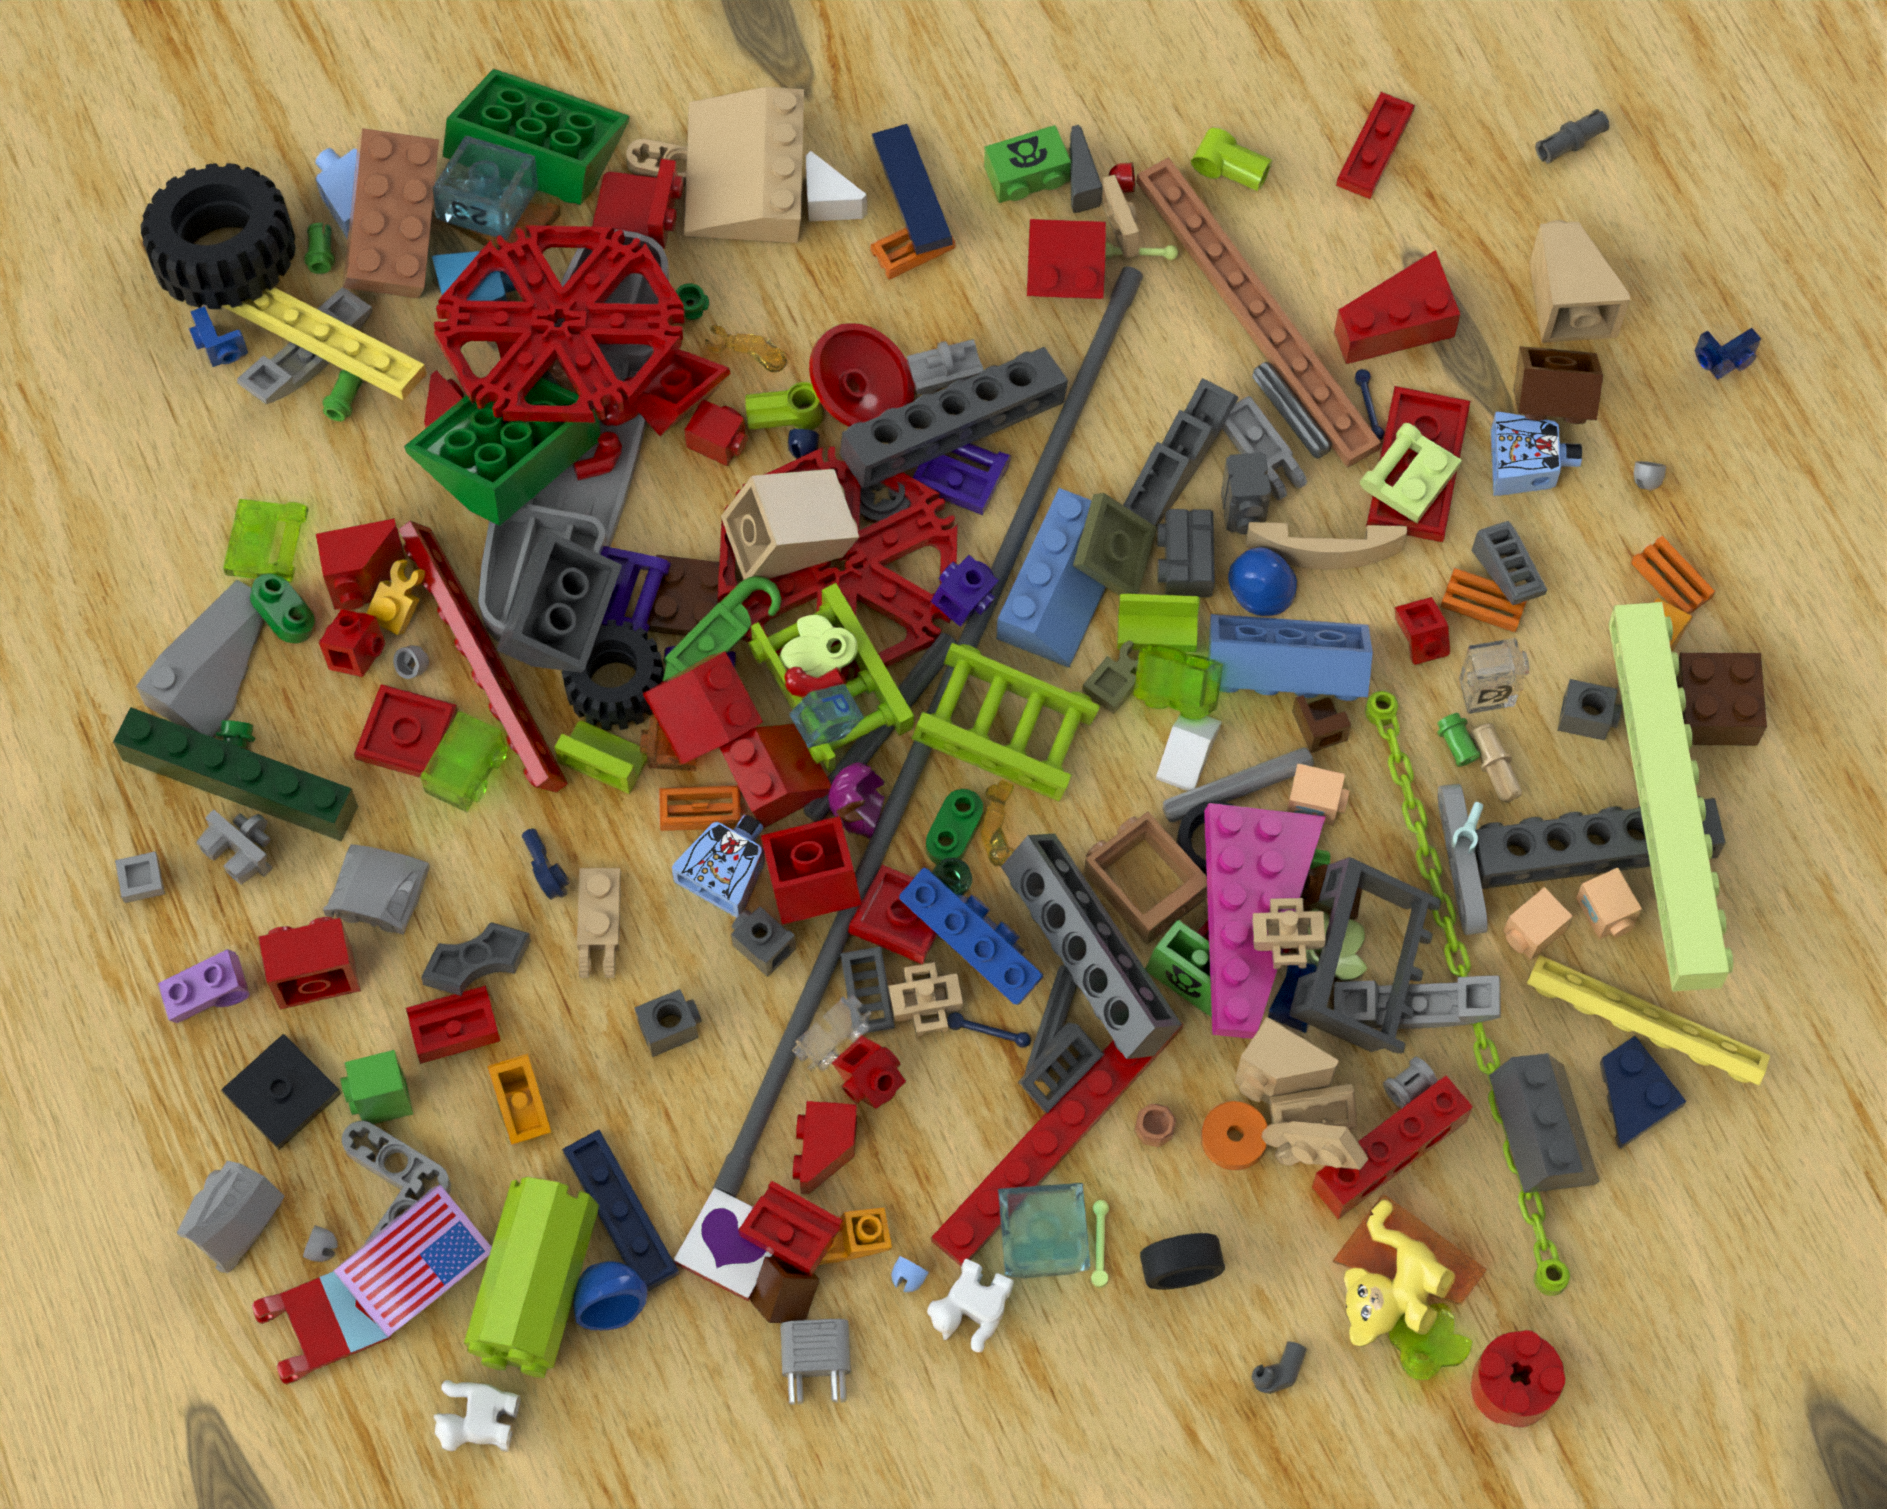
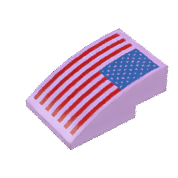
[333,1185,492,1337]

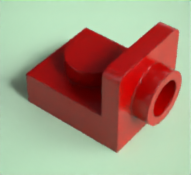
[1395,597,1450,665]

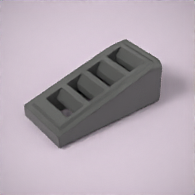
[1070,125,1102,213]
[1471,521,1547,605]
[840,947,895,1035]
[1018,1022,1104,1113]

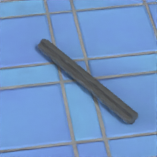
[804,633,958,822]

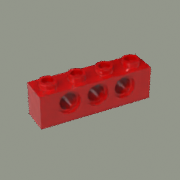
[1312,1075,1473,1219]

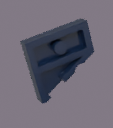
[1600,1036,1686,1149]

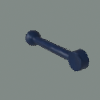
[1354,369,1384,440]
[947,1012,1031,1048]

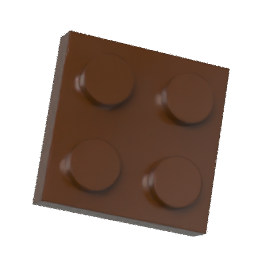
[647,554,719,636]

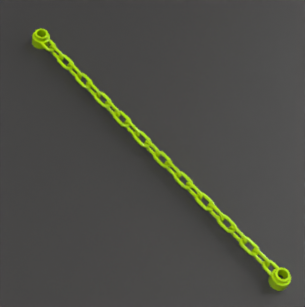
[1365,691,1570,1296]

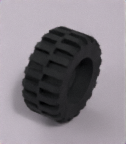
[141,163,296,309]

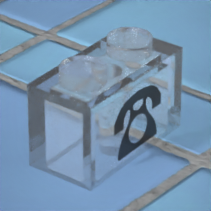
[1459,638,1529,714]

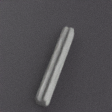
[1163,747,1314,822]

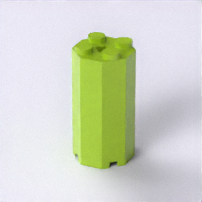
[464,1177,600,1378]

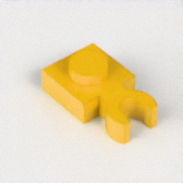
[367,559,425,635]

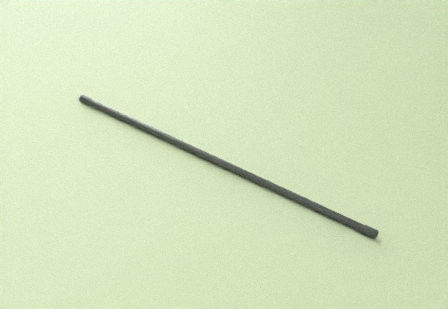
[713,266,1143,1198]

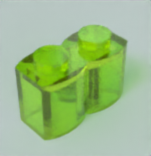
[1133,644,1223,720]

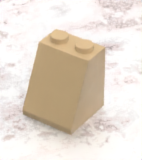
[1529,220,1630,343]
[721,469,859,580]

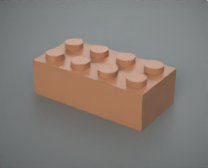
[343,128,439,299]

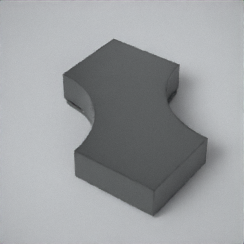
[421,922,531,996]

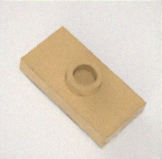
[1101,175,1139,259]
[1269,1084,1357,1129]

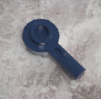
[522,828,570,900]

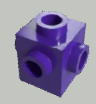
[931,555,999,627]

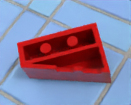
[1334,250,1461,364]

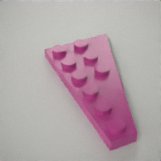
[1204,803,1326,1039]

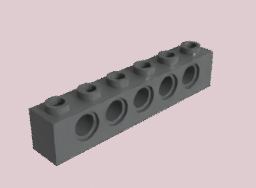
[840,347,1068,489]
[1475,796,1726,889]
[1001,834,1182,1059]

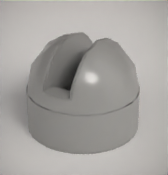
[1633,461,1666,491]
[393,645,429,679]
[303,1225,338,1262]

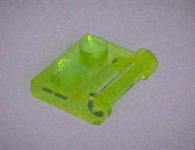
[223,499,309,582]

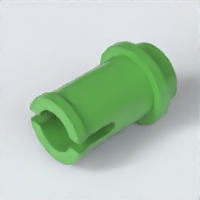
[304,223,335,274]
[322,370,363,421]
[1437,713,1481,767]

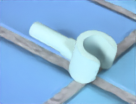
[1451,802,1484,854]

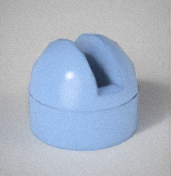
[891,1256,929,1292]

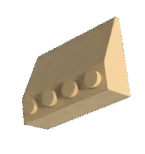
[684,87,804,243]

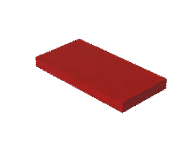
[1366,386,1471,542]

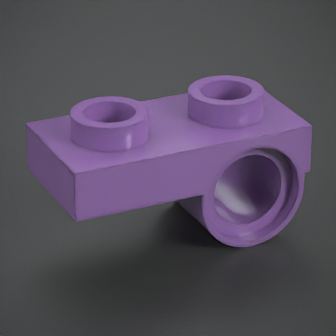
[158,949,250,1023]

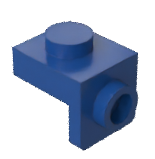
[188,306,248,367]

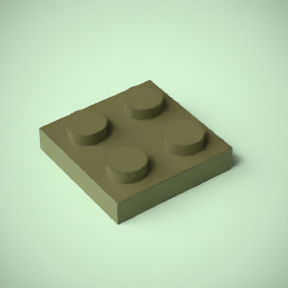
[1073,493,1157,596]

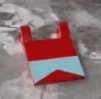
[252,1272,391,1385]

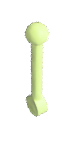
[1105,242,1179,260]
[1091,1200,1109,1288]

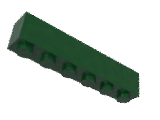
[113,707,358,842]

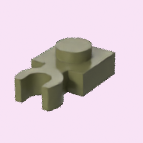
[1082,640,1150,713]

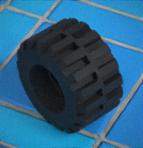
[562,620,664,730]

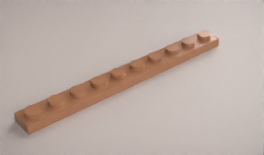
[1136,157,1381,468]

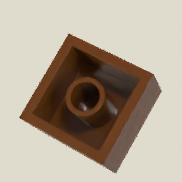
[1513,346,1603,424]
[1676,652,1767,746]

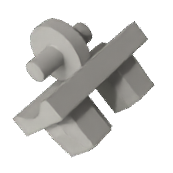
[907,339,984,395]
[196,810,272,885]

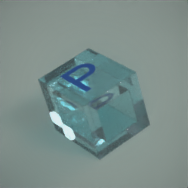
[789,684,864,748]

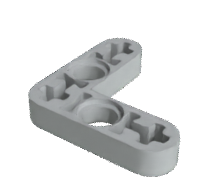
[342,1121,451,1243]

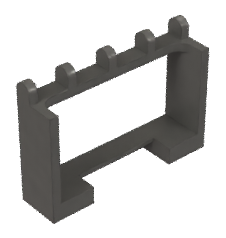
[1289,857,1441,1054]

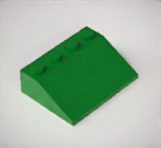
[442,68,630,205]
[404,378,601,526]

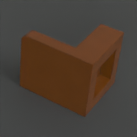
[1292,695,1351,753]
[750,1257,820,1323]

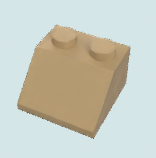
[1235,1017,1339,1105]

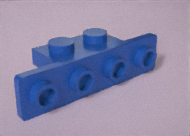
[899,868,1043,1005]

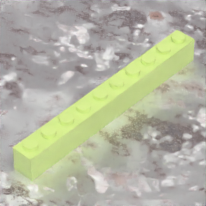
[1608,602,1733,992]

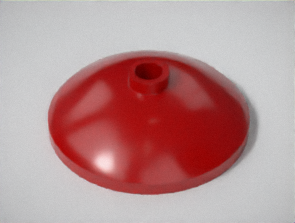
[809,323,914,427]

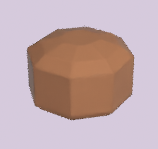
[1135,1103,1176,1147]

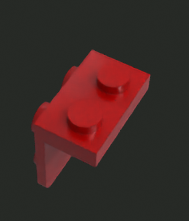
[592,159,683,249]

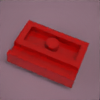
[406,985,501,1064]
[738,1180,844,1276]

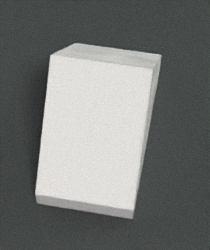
[806,151,867,221]
[1156,708,1222,791]

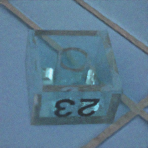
[433,135,538,240]

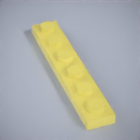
[222,287,427,400]
[1527,955,1770,1085]

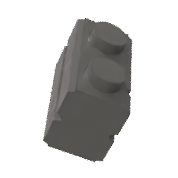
[1221,452,1271,535]
[1157,509,1215,598]

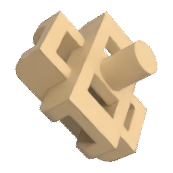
[1252,898,1325,969]
[888,962,963,1037]

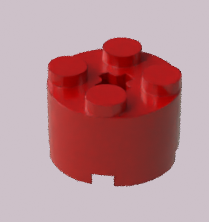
[1471,1330,1566,1427]

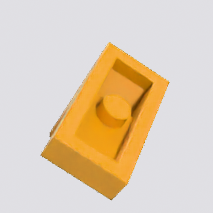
[487,1053,551,1145]

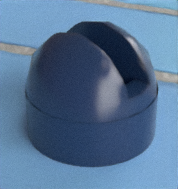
[788,429,820,459]

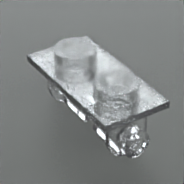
[791,994,872,1072]

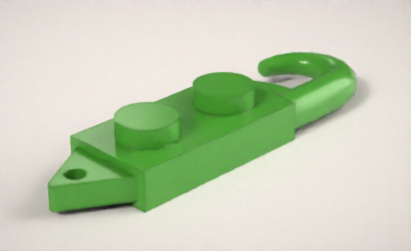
[662,576,781,682]

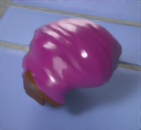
[828,762,885,840]

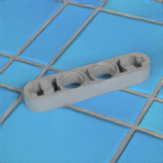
[1438,784,1487,935]

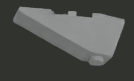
[136,580,264,738]

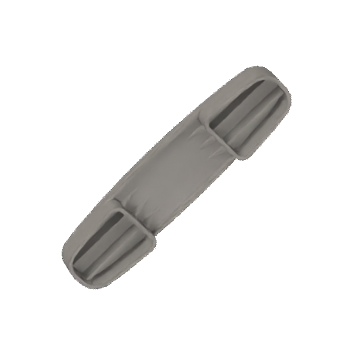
[478,230,670,642]

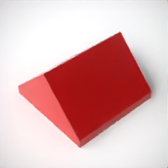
[633,349,731,437]

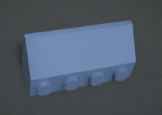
[997,488,1106,668]
[1207,614,1373,701]

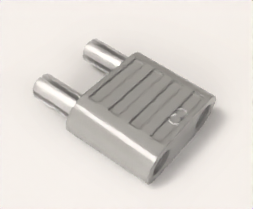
[780,1319,851,1405]

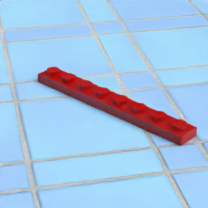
[398,521,568,793]
[931,1023,1183,1267]

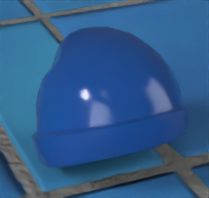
[1228,547,1297,616]
[573,1261,648,1331]

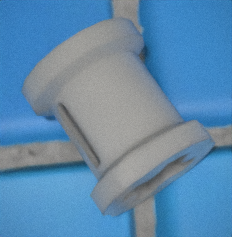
[1383,1056,1438,1109]

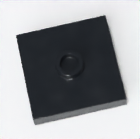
[221,1033,341,1150]

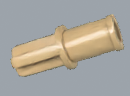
[1470,723,1522,803]

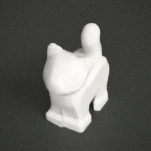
[927,1259,1014,1353]
[433,1380,521,1452]

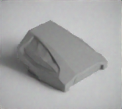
[323,844,430,935]
[177,1161,285,1274]

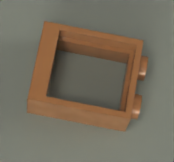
[1084,811,1207,944]

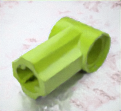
[1191,128,1272,191]
[745,382,824,430]

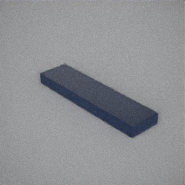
[872,124,953,255]
[562,1129,680,1292]

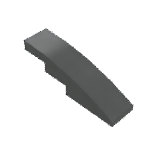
[1123,378,1239,527]

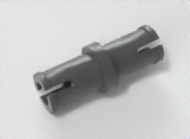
[1535,109,1609,164]

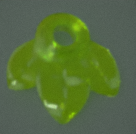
[1388,1303,1472,1380]

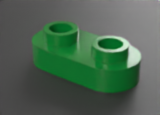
[250,574,315,644]
[926,789,983,866]

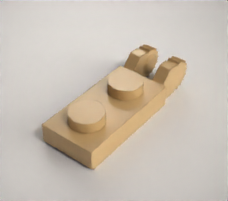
[577,868,621,978]
[1261,1121,1368,1170]

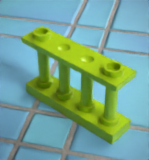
[748,583,914,773]
[911,643,1100,802]

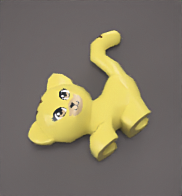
[1344,1200,1456,1347]

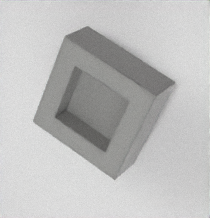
[115,851,165,903]

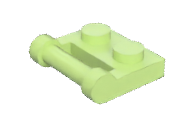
[1360,423,1462,523]

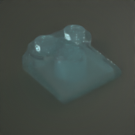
[998,1183,1090,1278]

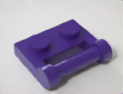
[913,443,1011,515]
[600,546,671,633]

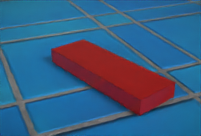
[1336,92,1415,199]

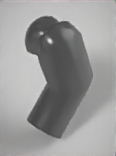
[1251,1341,1307,1394]

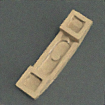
[1246,522,1407,570]

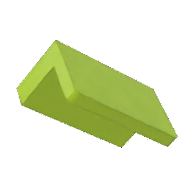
[1117,594,1200,652]
[554,721,650,794]

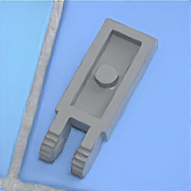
[1222,396,1307,500]

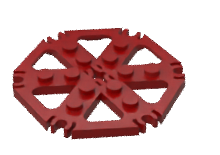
[434,225,685,423]
[717,446,958,683]

